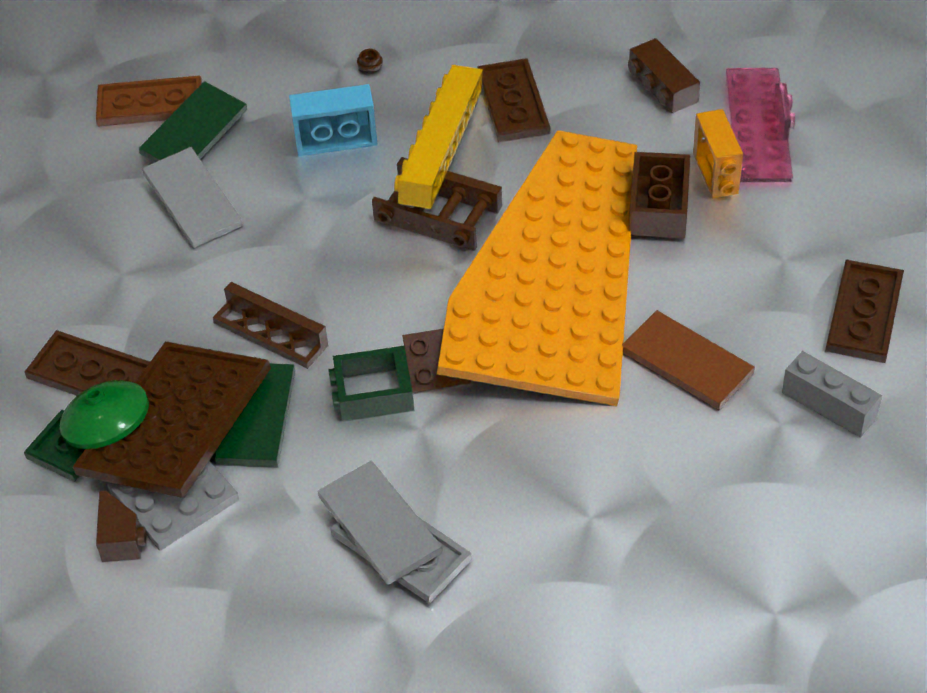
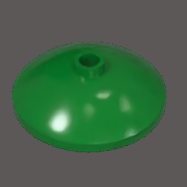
[59,380,149,449]

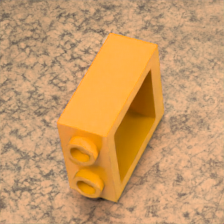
[693,109,743,199]

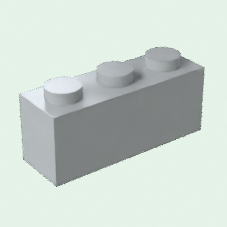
[782,351,882,438]

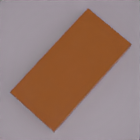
[96,75,202,126]
[622,310,755,410]

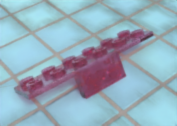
[726,68,795,182]

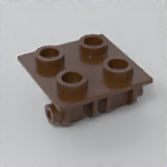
[402,329,472,393]

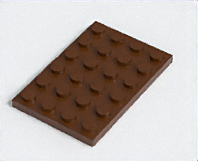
[73,341,271,498]

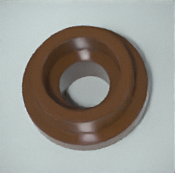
[357,49,383,72]

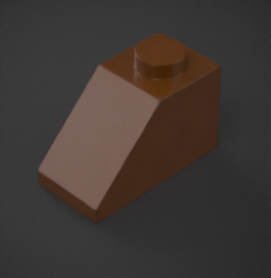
[96,491,147,562]

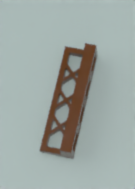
[213,282,329,369]

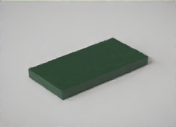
[139,81,247,162]
[215,363,295,467]

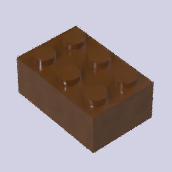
[629,152,691,238]

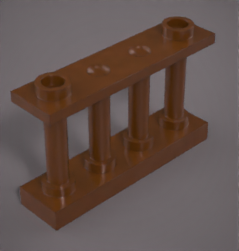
[372,157,502,251]

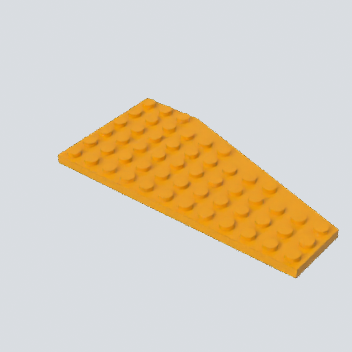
[437,130,637,406]

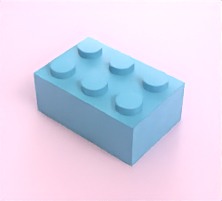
[289,84,378,157]

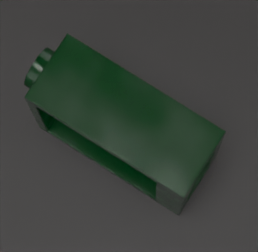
[328,346,414,421]

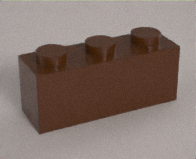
[628,38,700,113]

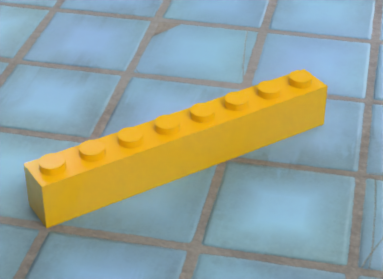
[394,65,483,209]

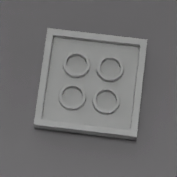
[107,461,239,551]

